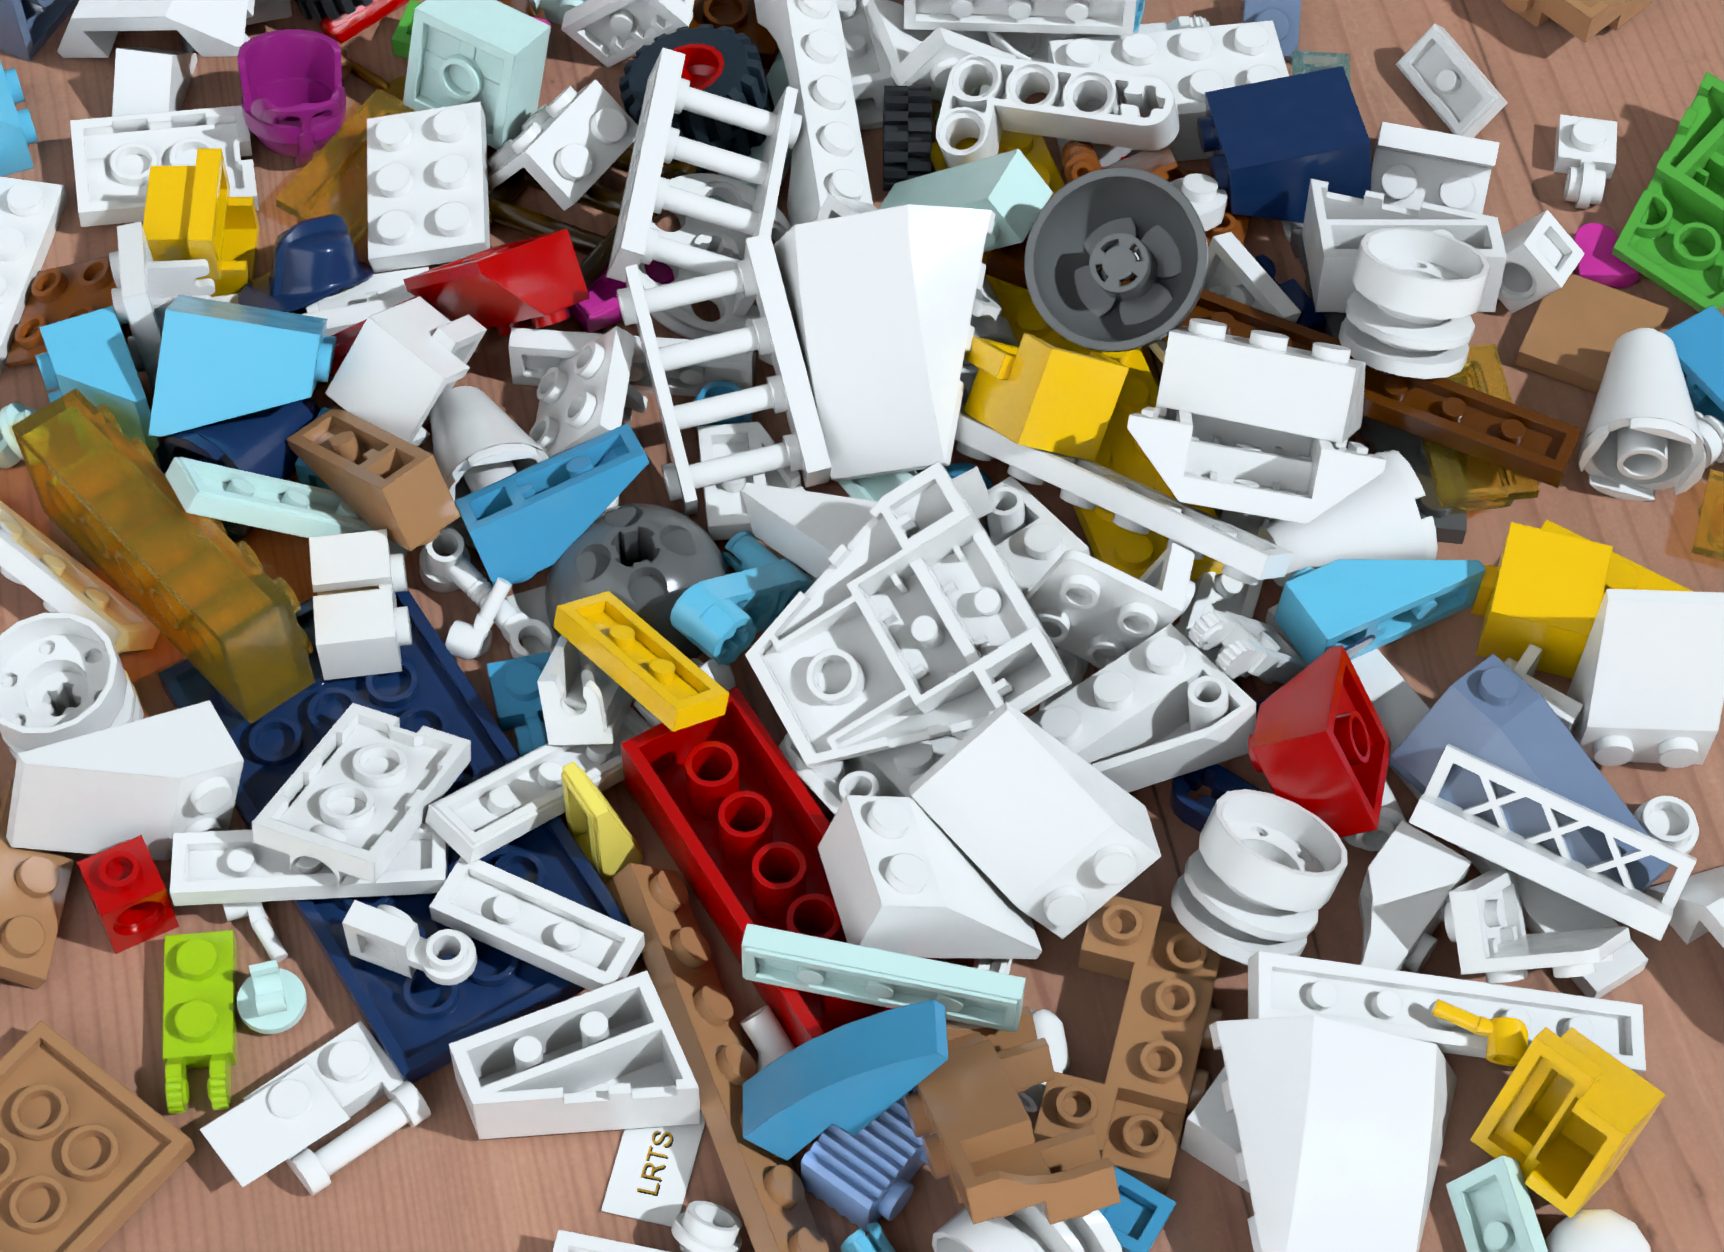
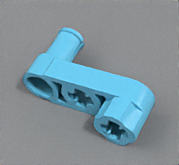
[670,531,815,665]

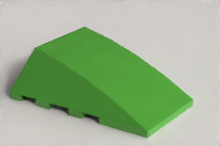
[1612,72,1724,312]

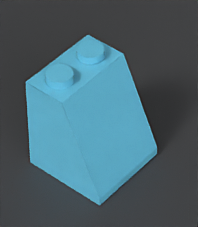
[148,294,337,437]

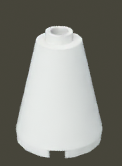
[1579,328,1706,502]
[430,386,551,548]
[1258,450,1438,586]

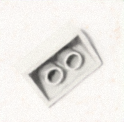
[1156,318,1366,444]

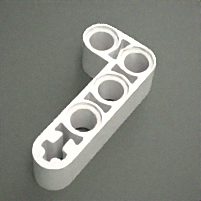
[936,54,1179,168]

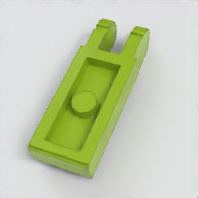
[163,930,237,1114]

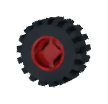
[619,24,775,173]

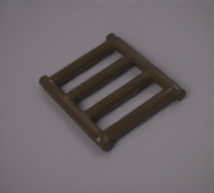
[445,148,696,308]

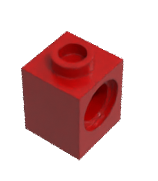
[77,835,179,954]

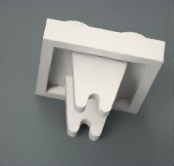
[109,221,215,394]
[529,326,648,457]

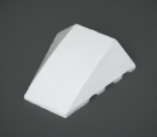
[57,0,255,58]
[773,204,996,482]
[1127,406,1386,524]
[1209,1015,1458,1252]

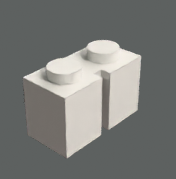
[309,529,412,680]

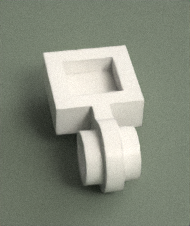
[1554,114,1617,210]
[342,900,477,985]

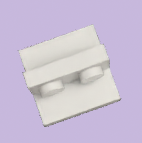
[1371,122,1500,214]

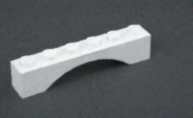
[754,0,873,227]
[1180,820,1472,1193]

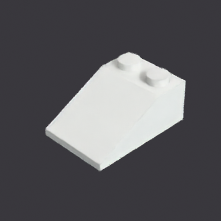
[1567,589,1724,768]
[6,700,244,860]
[909,702,1161,939]
[818,795,1042,959]

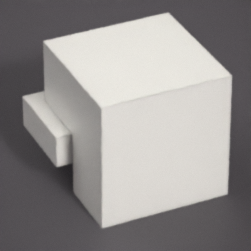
[325,296,487,447]

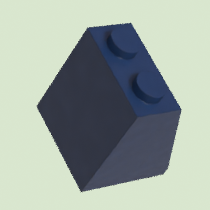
[1197,66,1371,224]

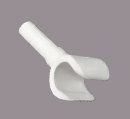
[445,577,512,660]
[223,902,288,963]

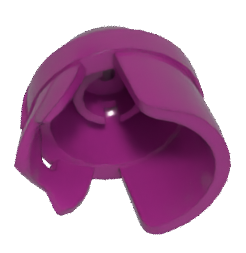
[237,29,346,167]

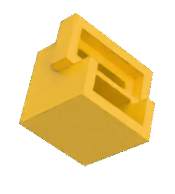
[143,148,260,297]
[963,333,1129,462]
[1471,522,1613,679]
[1470,1027,1666,1219]

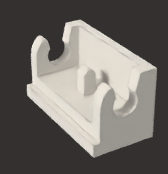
[537,635,633,745]

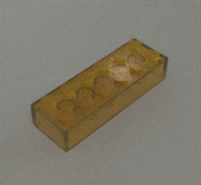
[11,388,315,724]

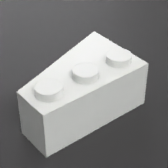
[1302,178,1507,313]
[449,970,701,1139]

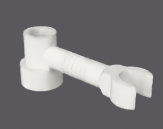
[419,527,552,658]

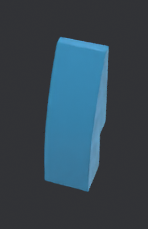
[743,999,948,1161]

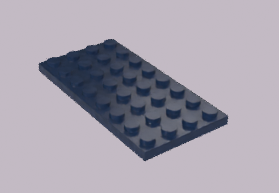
[158,589,643,1084]

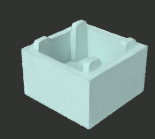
[403,0,551,150]

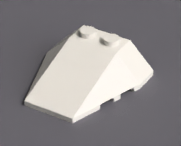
[745,461,1072,768]

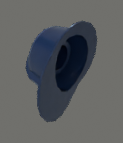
[238,214,373,312]

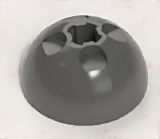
[1025,167,1208,352]
[545,503,729,659]

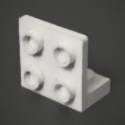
[561,0,694,68]

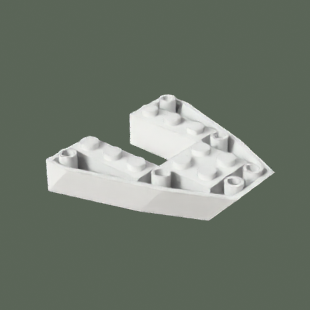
[779,476,1257,814]

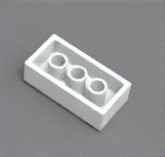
[1046,20,1289,167]

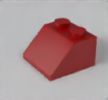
[403,228,590,336]
[1248,645,1392,838]

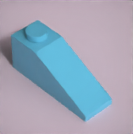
[1274,559,1486,665]

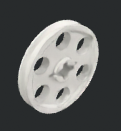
[638,173,792,340]

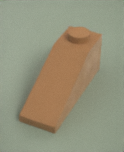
[286,406,460,551]

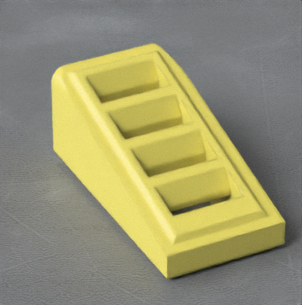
[561,761,644,883]

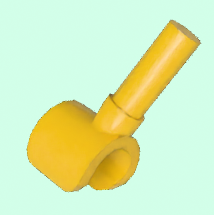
[1431,999,1528,1066]

